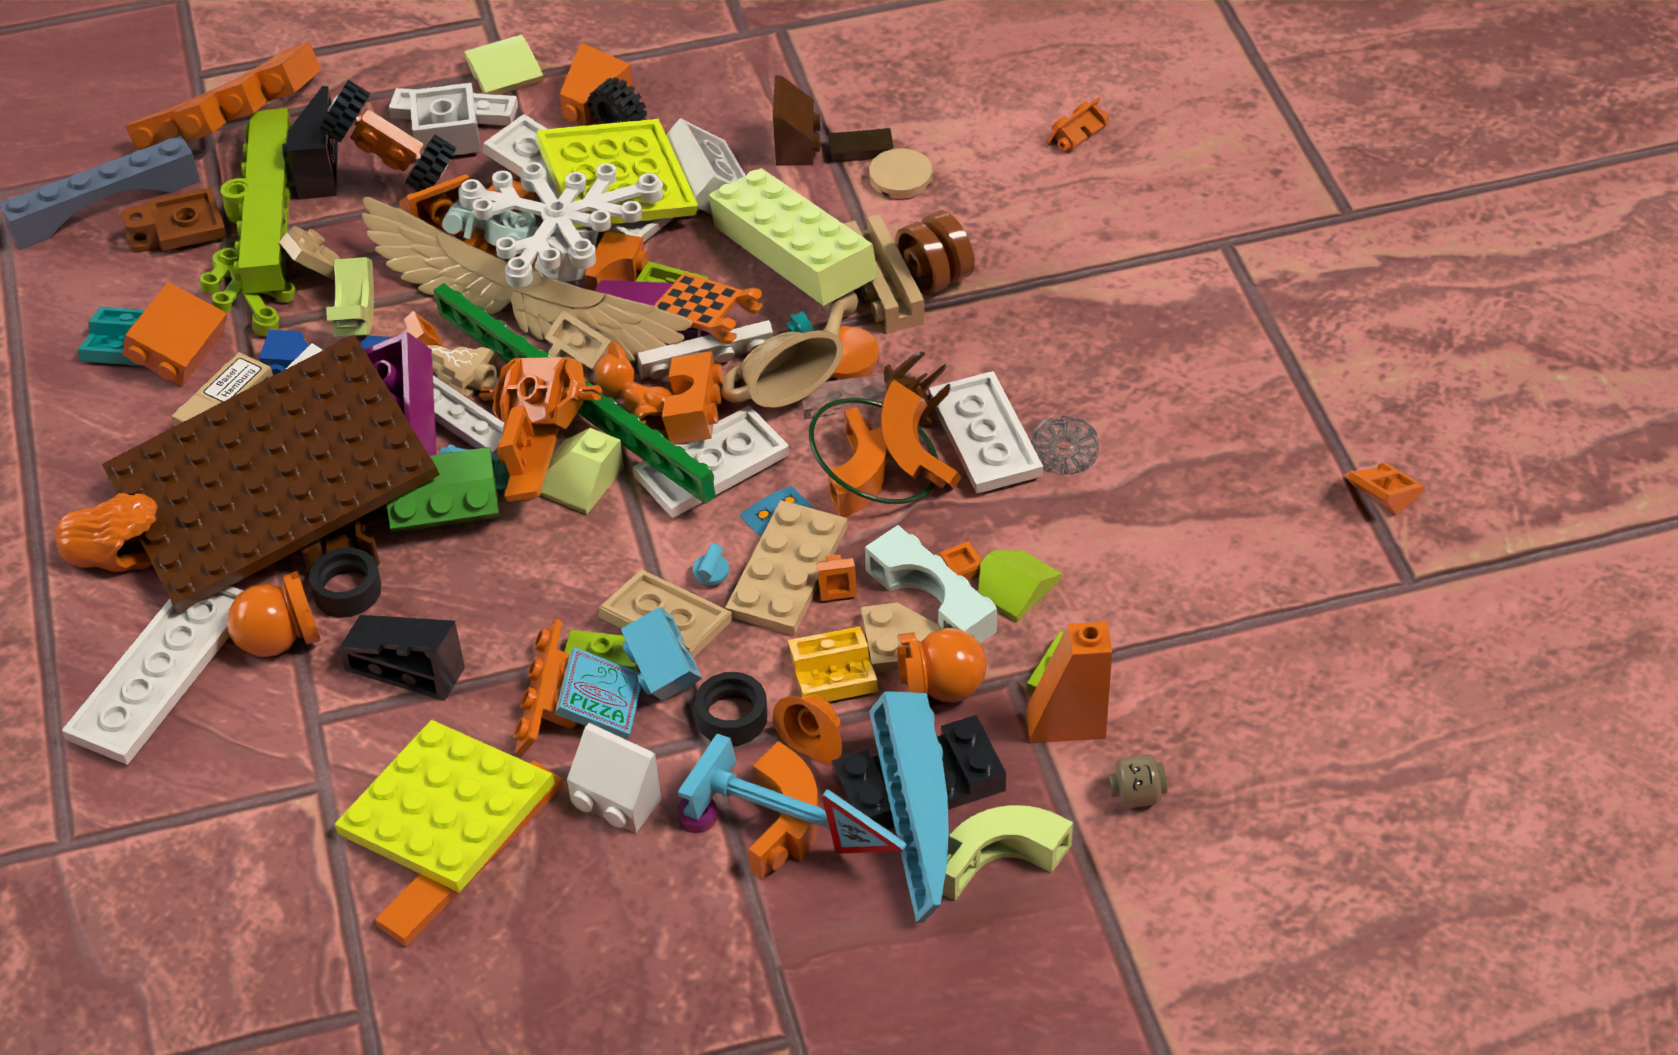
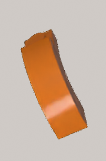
[748,741,819,880]

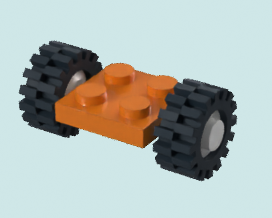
[318,79,457,192]

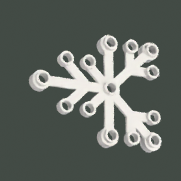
[459,162,663,288]

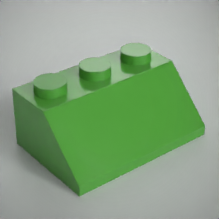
[387,447,501,533]

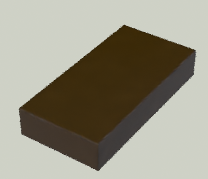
[828,128,894,162]

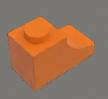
[584,231,648,291]

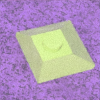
[540,428,624,515]

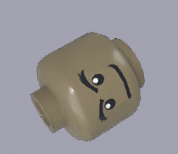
[1108,755,1167,808]

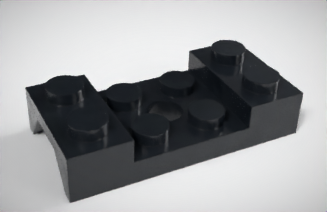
[832,715,1006,830]

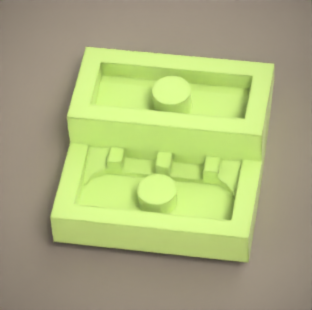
[464,35,543,95]

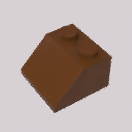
[773,75,821,165]

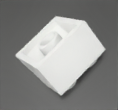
[409,83,481,155]
[567,723,661,833]

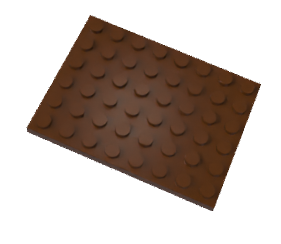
[102,335,440,613]

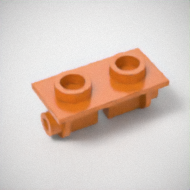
[1047,96,1109,151]

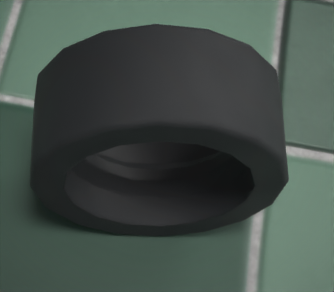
[309,547,382,617]
[695,672,768,745]

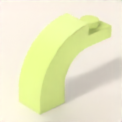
[326,257,374,337]
[942,805,1073,901]

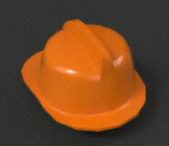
[772,695,842,765]

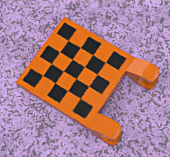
[654,273,763,344]

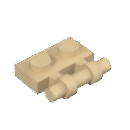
[540,310,611,384]

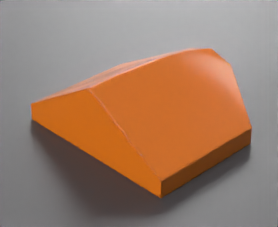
[1343,463,1425,515]

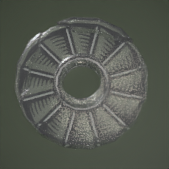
[1030,416,1099,475]

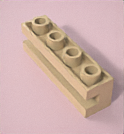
[843,214,924,334]

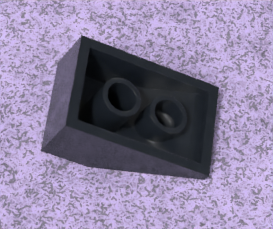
[282,86,339,199]

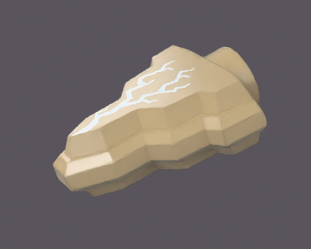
[426,345,499,399]

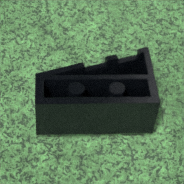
[339,615,465,701]

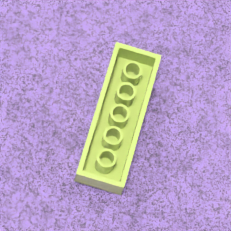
[708,168,878,306]

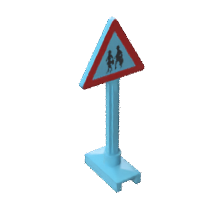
[678,734,906,854]

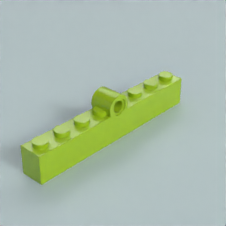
[220,108,292,294]

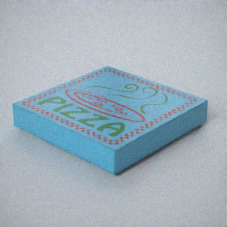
[555,647,641,740]

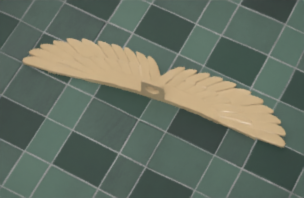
[362,197,692,362]

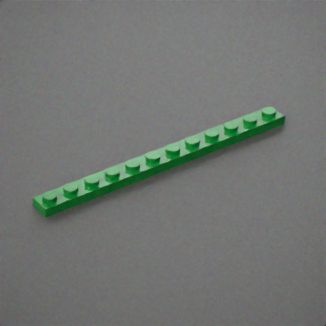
[434,283,716,504]

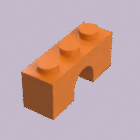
[662,351,724,445]

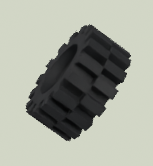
[587,77,647,125]

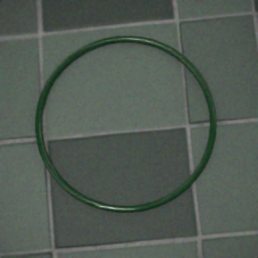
[809,398,938,504]

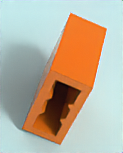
[123,282,227,386]

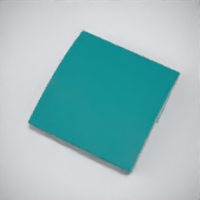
[78,307,145,366]

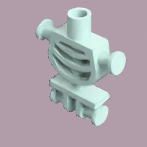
[442,199,551,246]

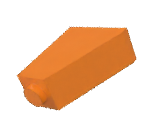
[560,43,633,126]

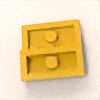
[788,626,879,702]

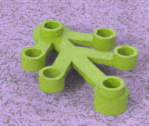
[199,248,295,336]

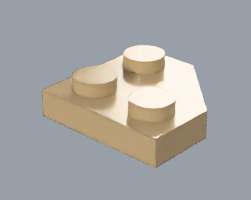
[279,226,340,281]
[861,602,941,673]

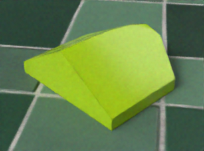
[978,550,1062,622]

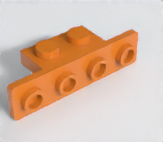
[497,405,560,502]
[513,618,577,756]

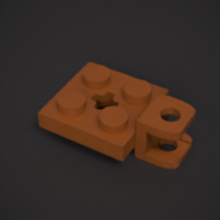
[121,187,226,252]

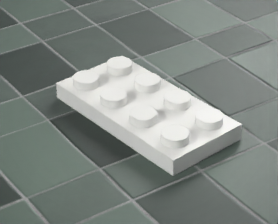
[929,371,1043,494]
[633,405,790,518]

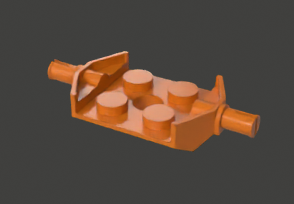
[479,357,602,429]

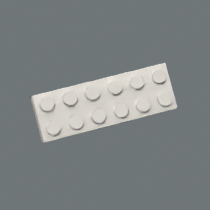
[482,114,673,243]
[61,586,243,765]

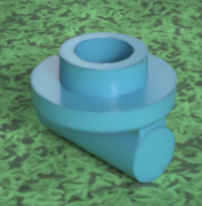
[693,544,729,585]

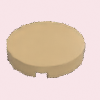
[869,148,933,199]

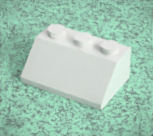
[666,118,746,215]

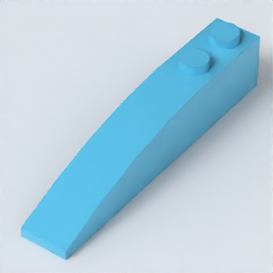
[869,691,949,923]

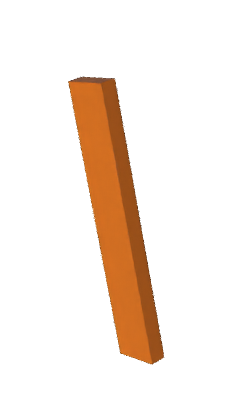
[375,760,564,947]

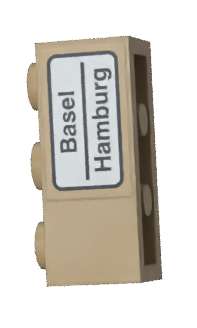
[172,352,273,426]

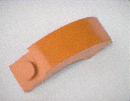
[881,379,962,489]
[828,407,887,517]

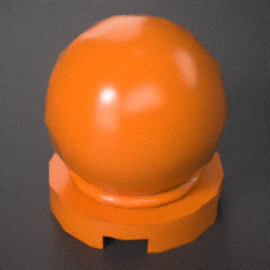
[227,571,321,657]
[897,628,987,702]

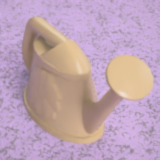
[721,290,858,408]

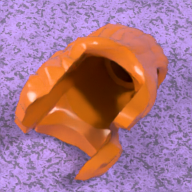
[55,492,158,573]

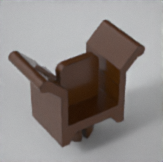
[302,515,380,575]

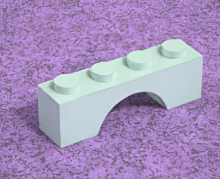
[865,525,997,643]

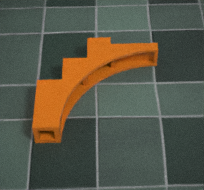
[125,42,322,151]

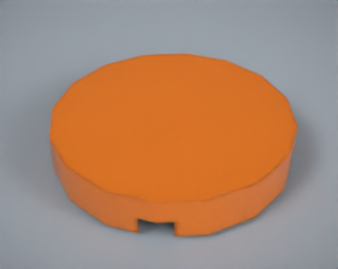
[831,326,879,382]

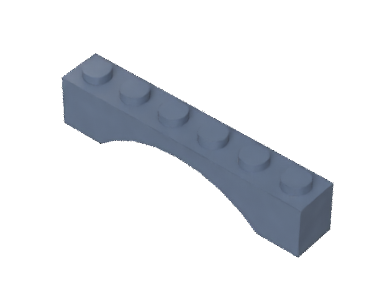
[0,135,200,250]

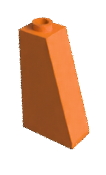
[1026,621,1112,743]

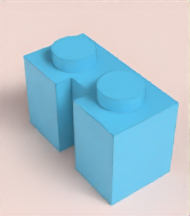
[621,607,703,701]

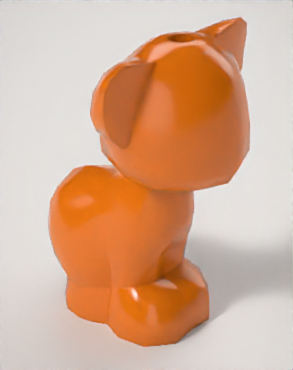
[594,341,673,433]

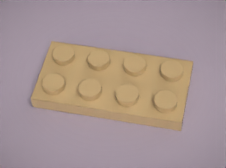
[725,500,848,636]

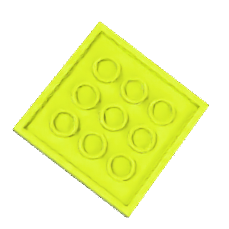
[536,119,698,228]
[334,720,555,893]

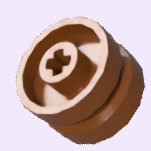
[895,210,975,295]

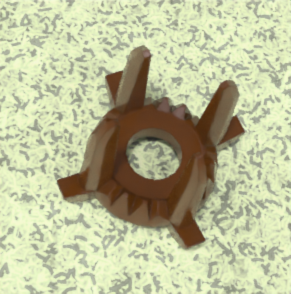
[884,351,951,425]

